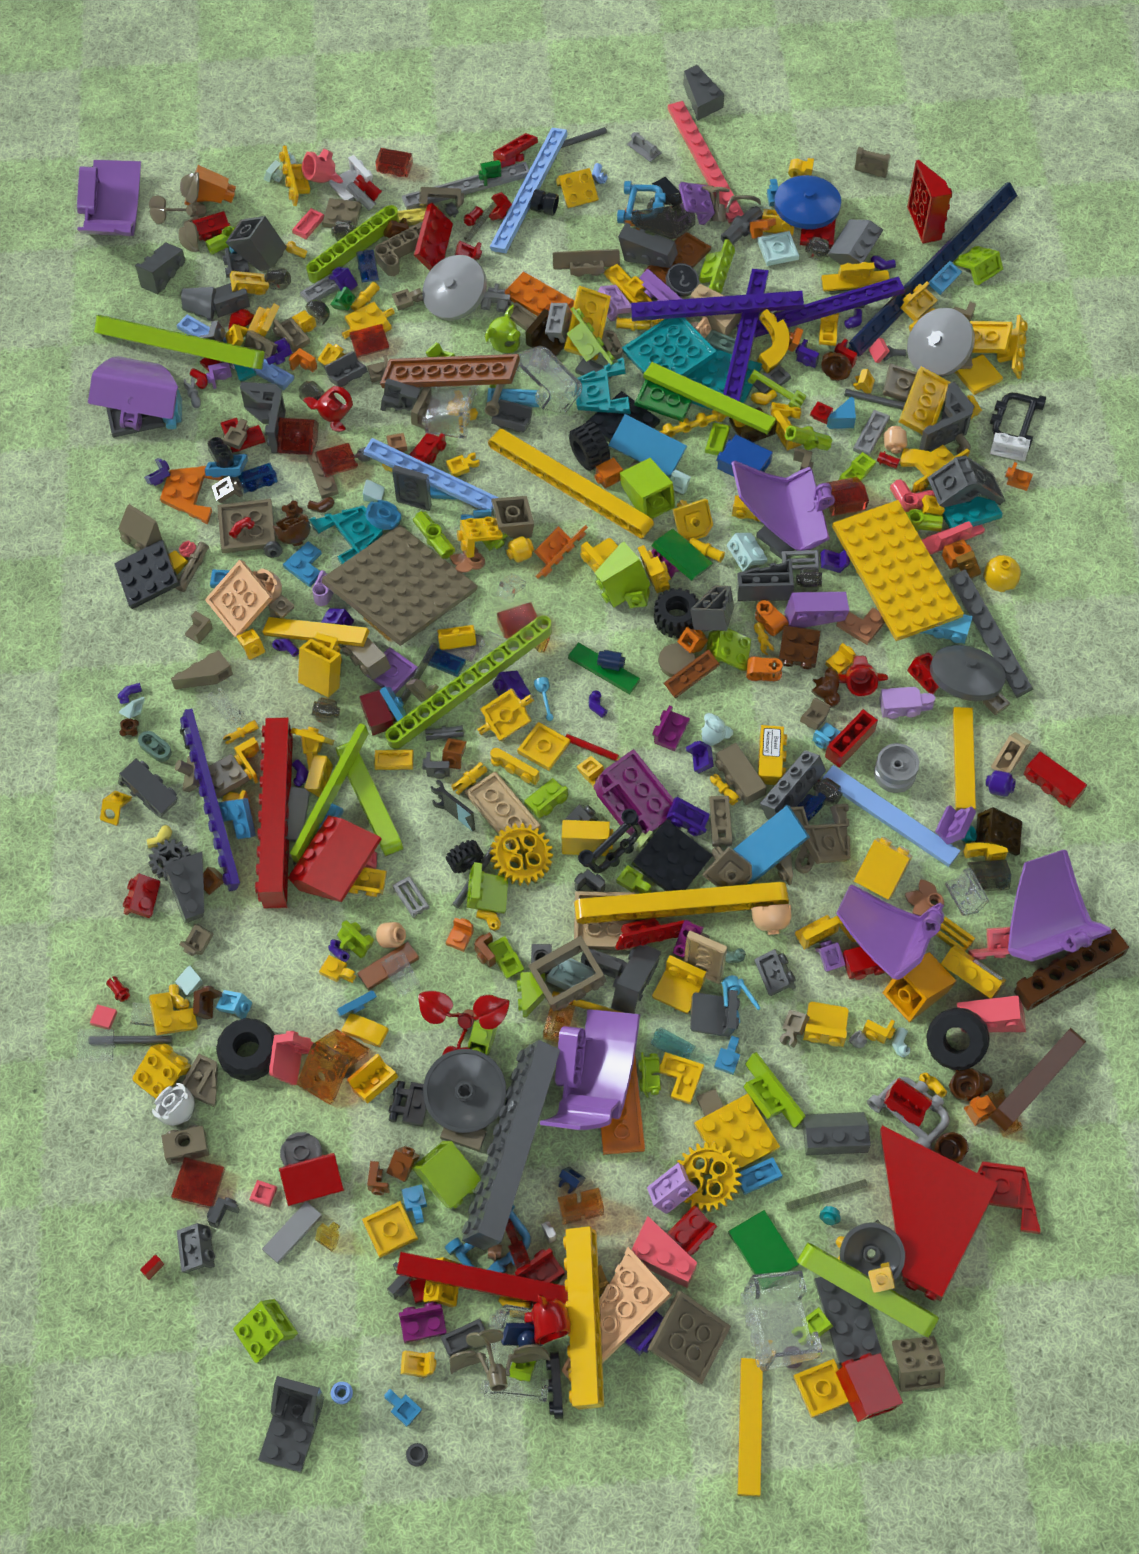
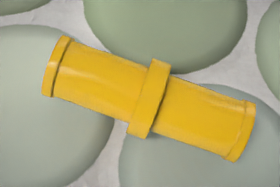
[351,282,380,311]
[616,317,651,331]
[689,537,725,562]
[451,762,487,795]

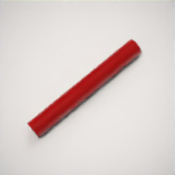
[565,734,619,761]

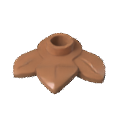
[450,547,485,573]
[905,879,944,916]

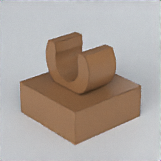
[386,433,407,452]

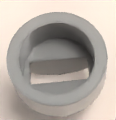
[849,1030,867,1048]

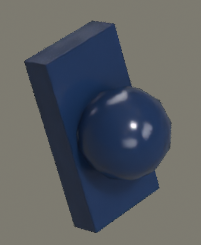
[501,1323,543,1347]

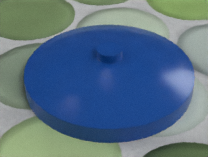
[774,175,841,229]

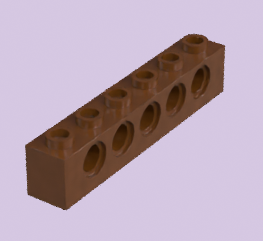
[1014,928,1129,1011]

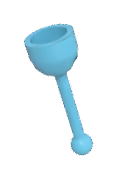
[534,677,554,721]

